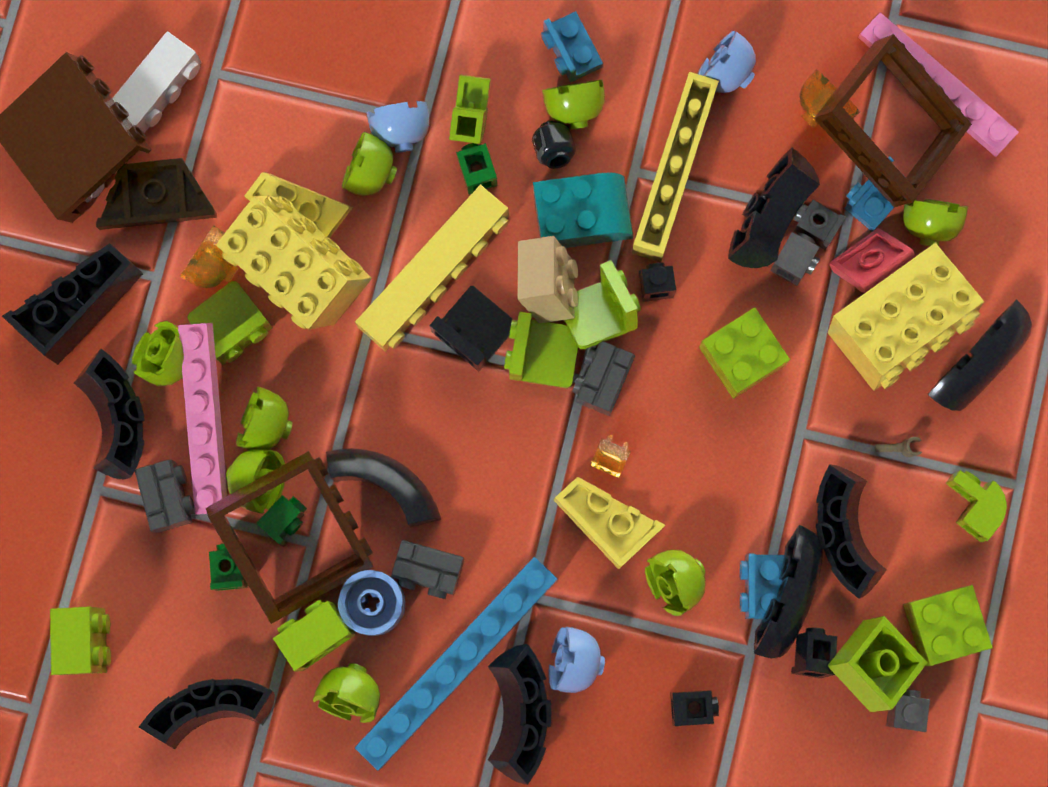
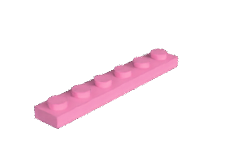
[858,12,1019,157]
[178,323,228,515]

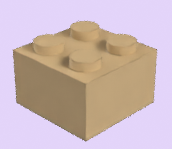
[518,236,578,323]

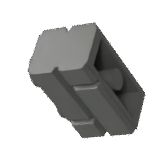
[572,341,635,416]
[135,460,195,533]
[391,540,464,599]

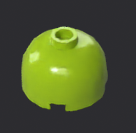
[542,80,605,129]
[342,132,397,196]
[903,198,968,246]
[132,321,184,386]
[236,386,293,450]
[226,449,285,514]
[645,550,706,616]
[313,663,380,723]

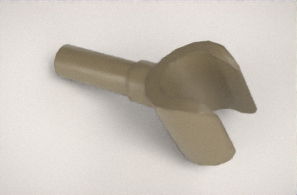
[875,437,922,458]

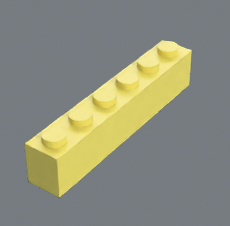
[632,72,719,262]
[355,184,509,352]

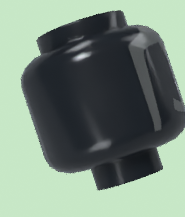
[532,121,576,169]

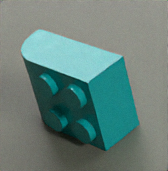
[533,173,633,248]

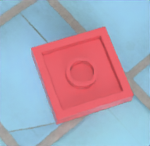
[829,228,916,293]

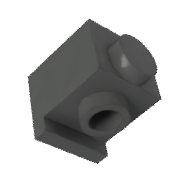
[793,200,846,250]

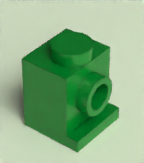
[456,143,498,195]
[256,495,307,547]
[209,544,248,591]

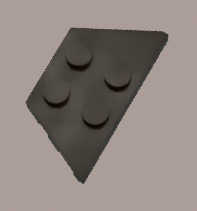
[96,158,217,230]

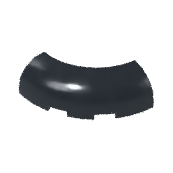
[728,147,820,268]
[928,299,1032,411]
[74,349,145,480]
[326,448,441,527]
[816,464,887,599]
[754,525,823,658]
[487,644,552,785]
[139,679,275,749]

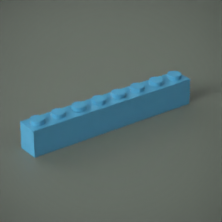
[355,557,558,770]

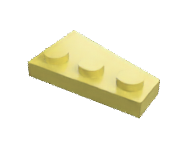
[244,172,353,238]
[554,477,665,569]

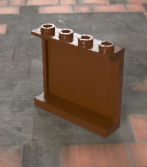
[0,52,151,223]

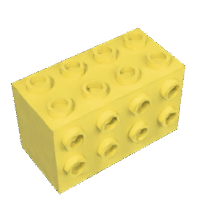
[216,195,372,330]
[828,242,984,391]

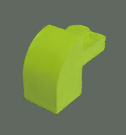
[449,75,491,144]
[946,470,1007,542]

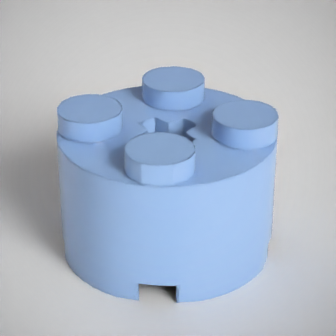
[338,570,406,636]

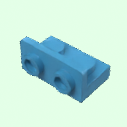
[541,11,603,83]
[844,156,906,232]
[740,553,784,619]

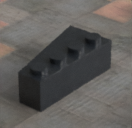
[2,243,143,365]

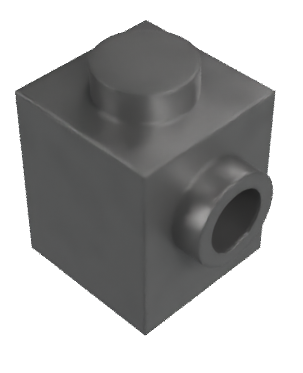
[770,232,820,286]
[886,689,930,732]

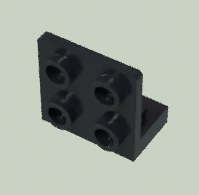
[429,286,514,372]

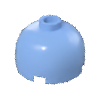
[698,31,756,93]
[367,101,429,153]
[549,627,605,693]

